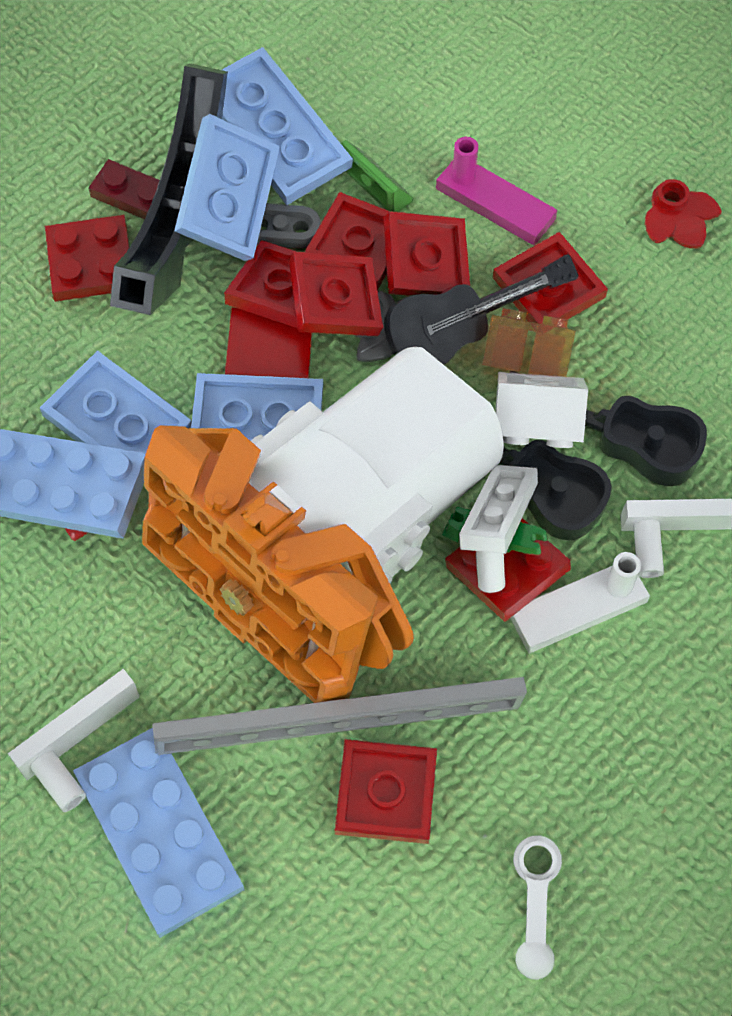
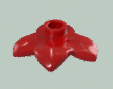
[645,179,722,248]

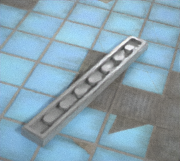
[152,677,527,755]

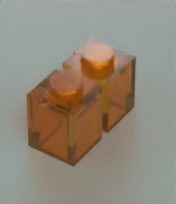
[482,308,576,377]

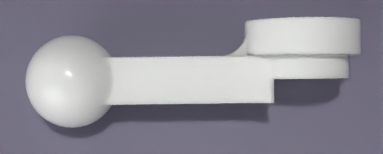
[513,836,562,979]

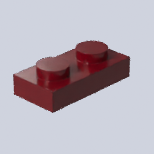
[89,159,160,220]

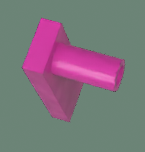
[436,137,557,246]

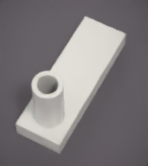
[459,465,538,593]
[620,499,732,578]
[510,552,650,654]
[8,669,140,812]

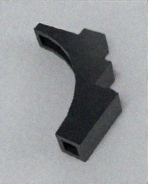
[110,63,228,315]

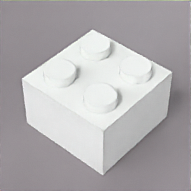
[495,372,588,448]

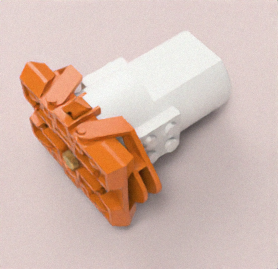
[142,347,504,703]

